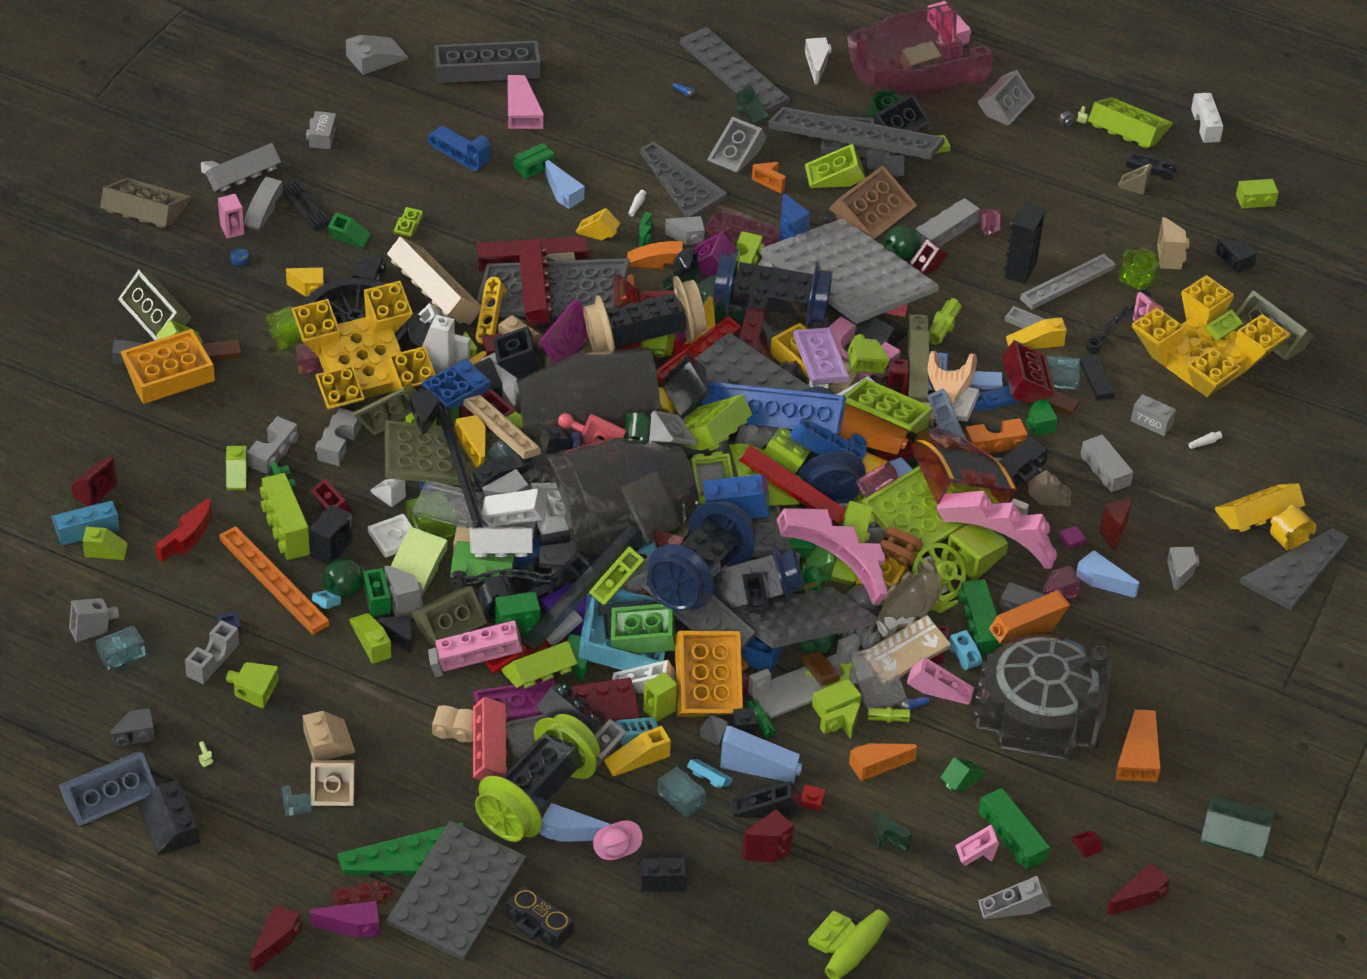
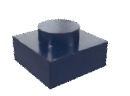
[216,612,241,632]

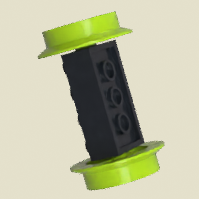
[475,714,600,842]

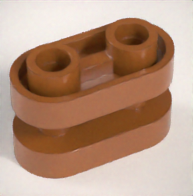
[879,527,923,567]

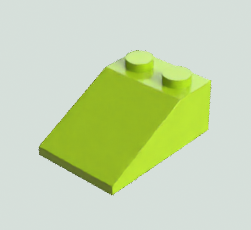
[805,144,866,188]

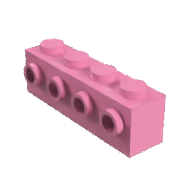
[436,620,523,672]

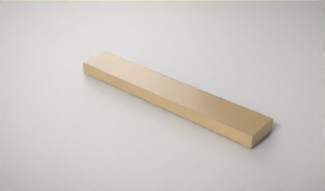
[463,395,541,459]

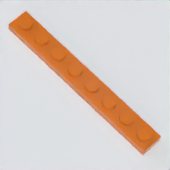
[219,526,329,635]

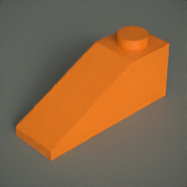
[849,743,918,781]

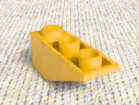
[604,726,671,777]

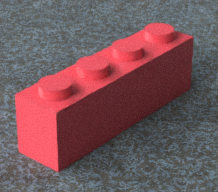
[473,697,507,780]

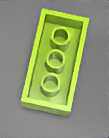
[260,473,310,560]

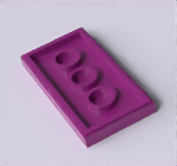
[539,299,589,372]
[473,678,556,723]

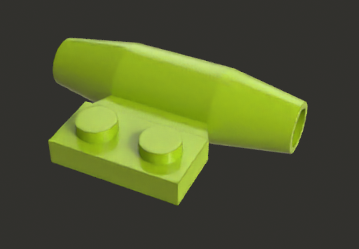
[808,910,889,979]

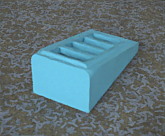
[615,717,658,745]

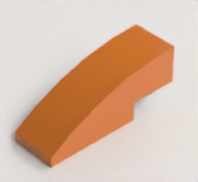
[627,241,683,269]

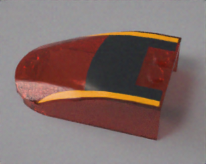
[912,428,1018,504]

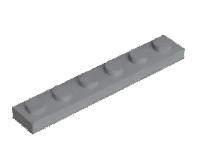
[1020,254,1116,310]

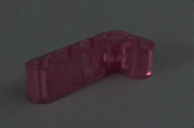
[705,211,779,247]

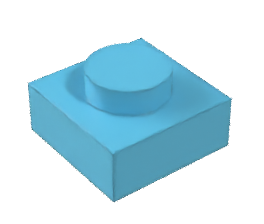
[312,590,341,609]

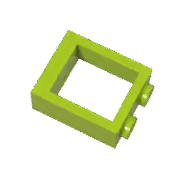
[687,451,734,508]

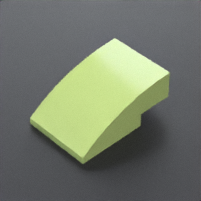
[391,527,447,597]

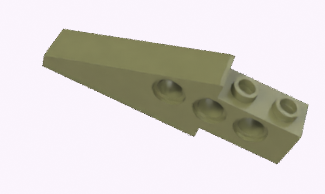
[907,314,929,403]

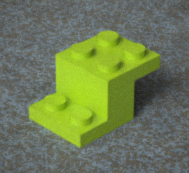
[762,427,811,474]

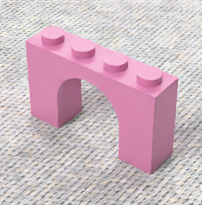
[828,317,900,383]

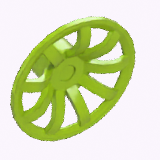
[912,543,966,600]

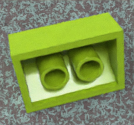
[501,641,577,689]

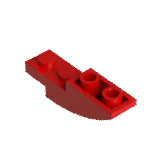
[155,498,212,562]

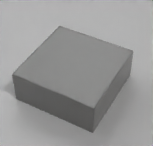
[428,648,443,678]

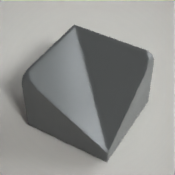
[700,714,729,746]

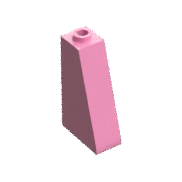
[508,75,543,129]

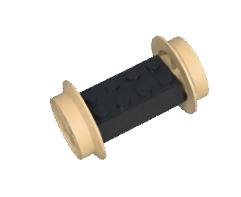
[583,276,707,362]

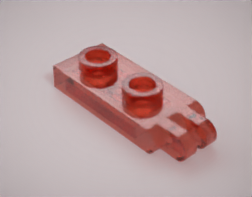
[331,881,392,906]

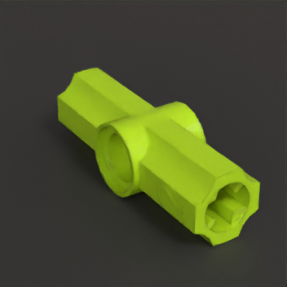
[929,298,962,345]

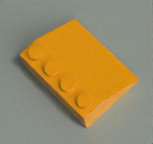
[121,329,215,404]
[675,631,743,717]

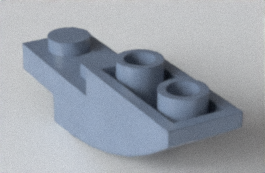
[927,388,972,452]

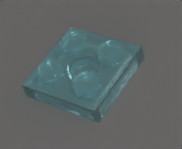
[1046,355,1080,390]

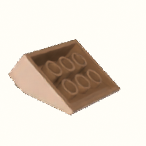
[829,165,917,239]

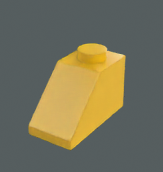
[576,208,620,240]
[286,268,324,297]

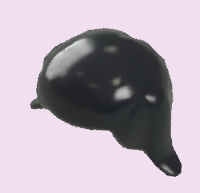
[673,248,700,278]

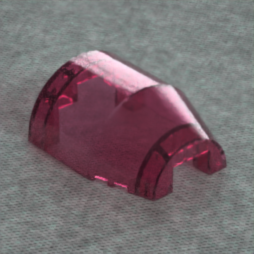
[847,3,993,95]

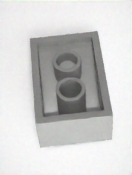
[346,35,408,75]
[707,117,767,174]

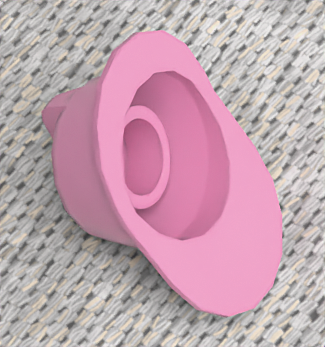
[593,820,643,860]

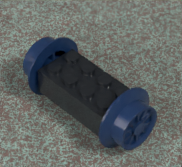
[713,546,804,610]

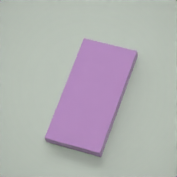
[793,328,849,385]

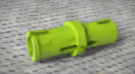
[868,706,910,723]

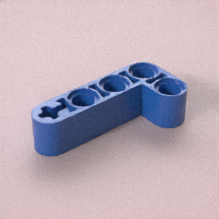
[428,126,490,171]
[790,418,867,461]

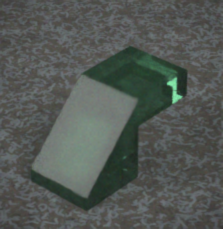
[660,268,704,291]

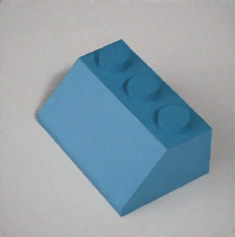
[51,501,120,546]

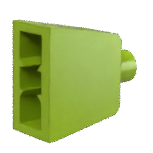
[847,334,890,374]
[226,662,279,709]

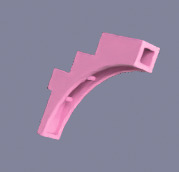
[937,491,1057,569]
[777,508,888,605]

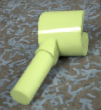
[1077,106,1088,124]
[199,741,213,767]

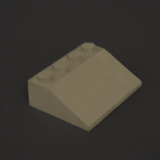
[100,177,192,228]

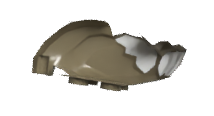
[877,559,940,638]

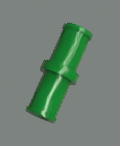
[746,699,777,739]

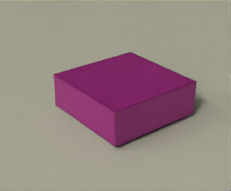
[1059,526,1086,549]

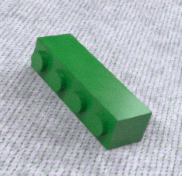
[958,579,1004,655]
[978,788,1050,870]

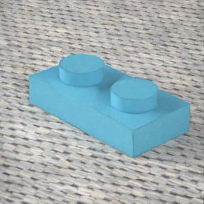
[687,759,733,788]

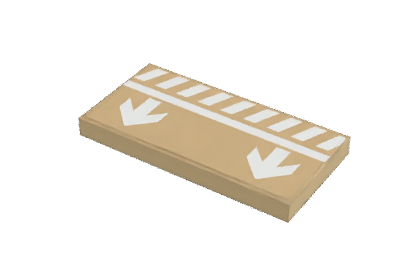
[860,615,951,687]

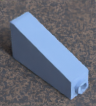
[720,726,802,783]

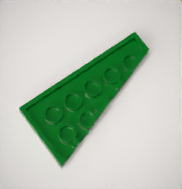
[337,822,464,876]

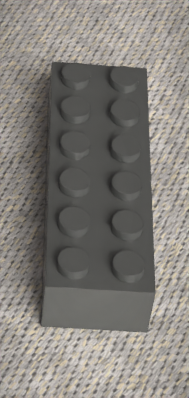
[435,41,541,83]

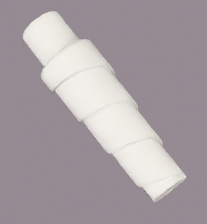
[628,190,646,217]
[1189,431,1222,449]

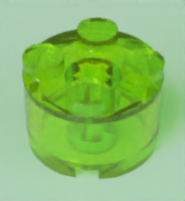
[1119,248,1159,290]
[266,306,302,350]

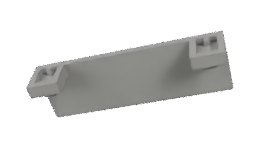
[748,633,874,719]

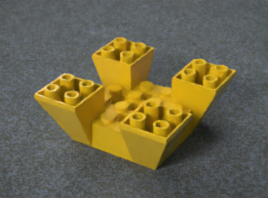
[1132,275,1290,398]
[292,281,436,410]

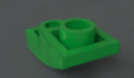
[639,211,654,247]

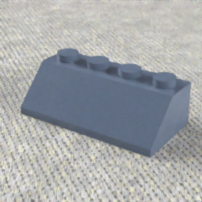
[58,752,156,826]

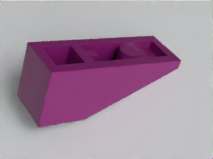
[310,901,380,938]

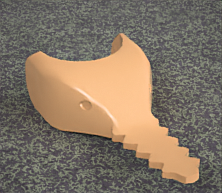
[928,351,977,436]

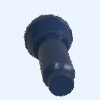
[570,431,583,451]

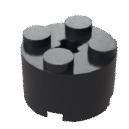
[477,577,519,623]

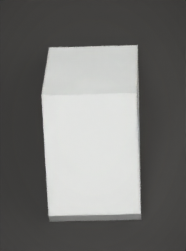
[371,479,406,507]

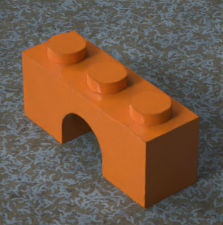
[965,418,1027,455]

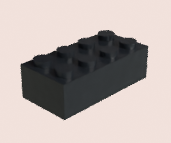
[1004,202,1046,284]

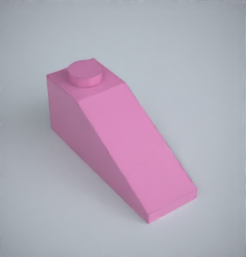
[907,657,974,705]

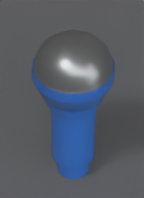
[673,83,696,99]
[900,697,930,712]

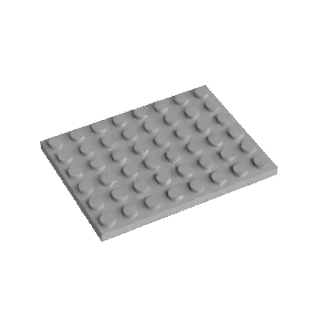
[760,218,939,324]

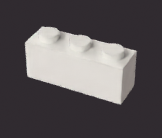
[482,489,547,527]

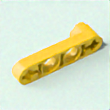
[476,277,507,346]

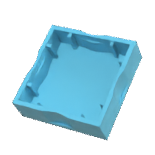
[578,589,665,670]

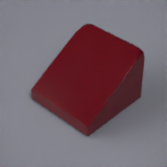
[1071,830,1102,857]

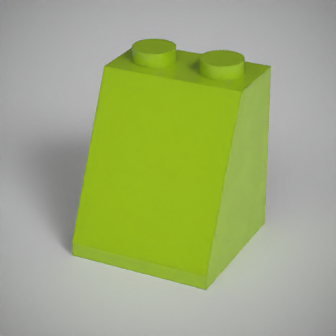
[947,524,1008,580]

